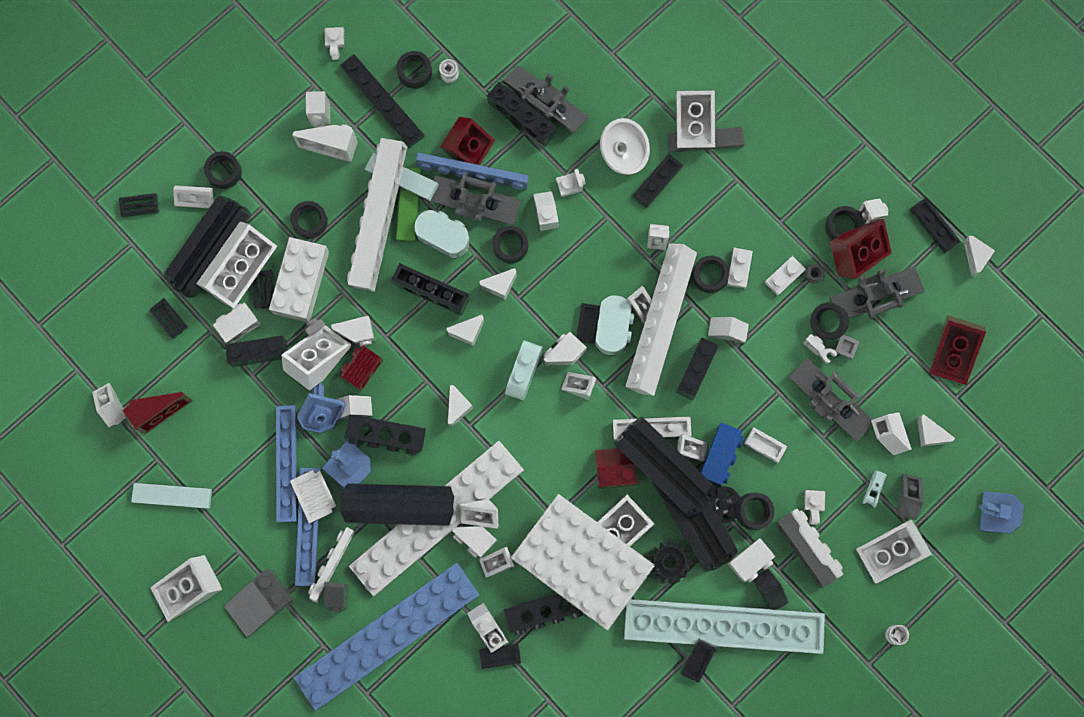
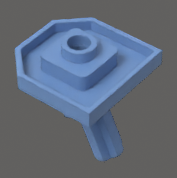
[297,382,345,433]
[322,440,371,487]
[979,491,1024,534]

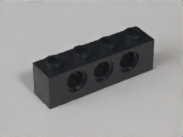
[487,82,557,147]
[391,263,470,316]
[344,414,426,455]
[504,594,584,635]

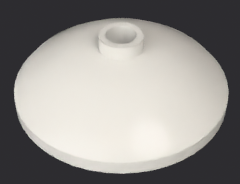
[600,118,650,175]

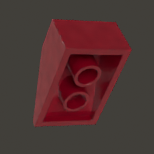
[830,219,892,279]
[929,315,986,385]
[122,392,193,434]

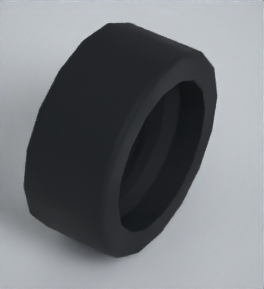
[396,51,432,89]
[204,151,242,189]
[290,201,328,239]
[825,206,863,240]
[492,226,529,264]
[692,255,729,293]
[810,303,849,340]
[735,492,774,530]

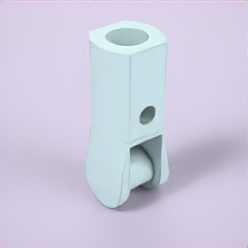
[863,471,887,508]

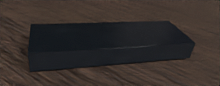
[633,154,683,208]
[910,197,961,254]

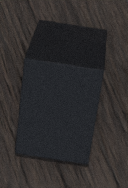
[752,569,789,610]

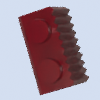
[340,345,383,391]

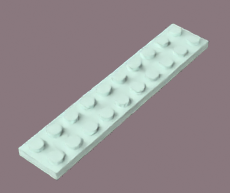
[624,599,825,654]

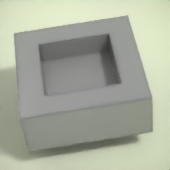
[305,317,325,336]
[835,335,860,360]

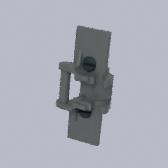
[503,65,589,134]
[428,173,521,226]
[829,267,925,322]
[789,358,872,442]

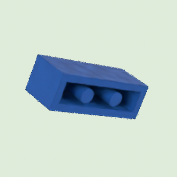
[701,423,744,487]

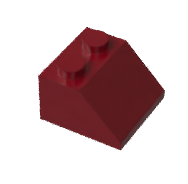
[440,116,495,165]
[595,448,638,489]

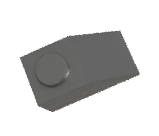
[897,474,923,520]
[324,582,349,612]

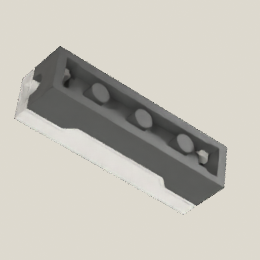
[775,509,843,588]

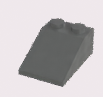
[224,568,295,638]

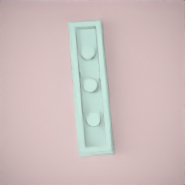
[365,153,439,201]
[131,483,212,509]

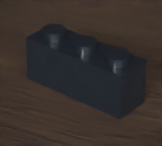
[225,335,288,367]
[676,337,719,400]

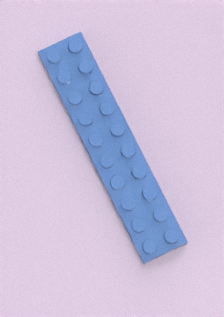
[294,563,479,711]

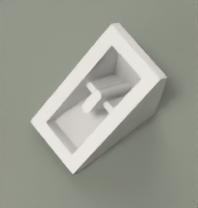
[964,236,995,277]
[479,268,517,300]
[627,286,652,324]
[446,315,484,346]
[708,317,749,343]
[561,372,596,400]
[448,385,473,426]
[335,395,373,419]
[917,414,955,447]
[676,434,708,462]
[460,499,499,529]
[479,547,514,578]

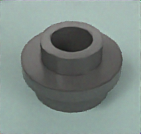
[805,264,824,284]

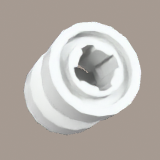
[439,59,459,83]
[885,625,909,645]

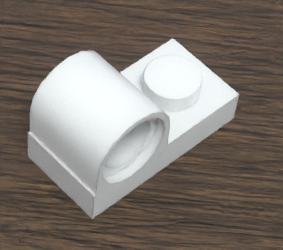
[647,224,669,250]

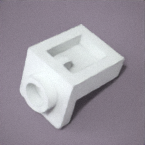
[556,169,585,197]

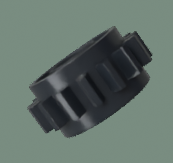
[649,541,691,584]

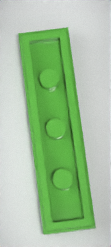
[396,167,421,242]

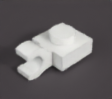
[325,27,345,60]
[803,334,837,364]
[804,490,825,525]

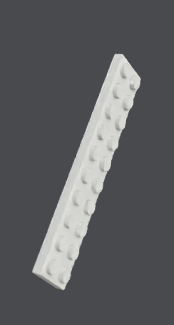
[349,441,524,596]

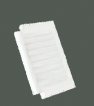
[290,470,336,523]

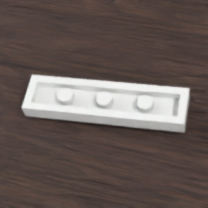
[613,417,691,440]
[308,527,354,603]

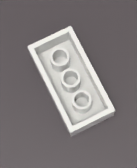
[197,222,277,308]
[269,237,329,322]
[597,495,654,546]

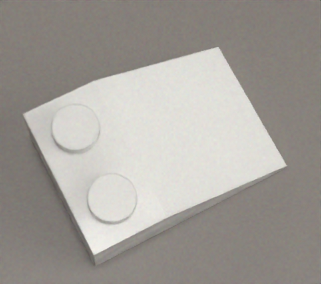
[676,91,715,148]
[292,124,358,162]
[282,326,351,390]
[856,520,932,584]
[150,555,222,622]

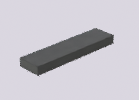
[668,127,744,153]

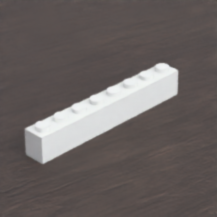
[347,138,407,292]
[625,243,697,396]

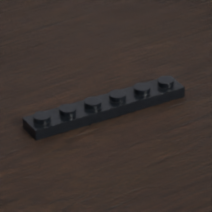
[340,54,425,148]

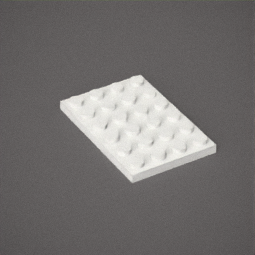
[511,494,655,630]

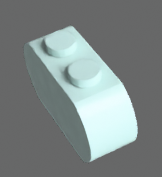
[415,210,470,258]
[595,296,634,355]
[505,340,543,401]

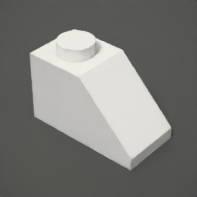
[533,191,559,231]
[858,198,889,226]
[331,316,375,347]
[92,383,126,427]

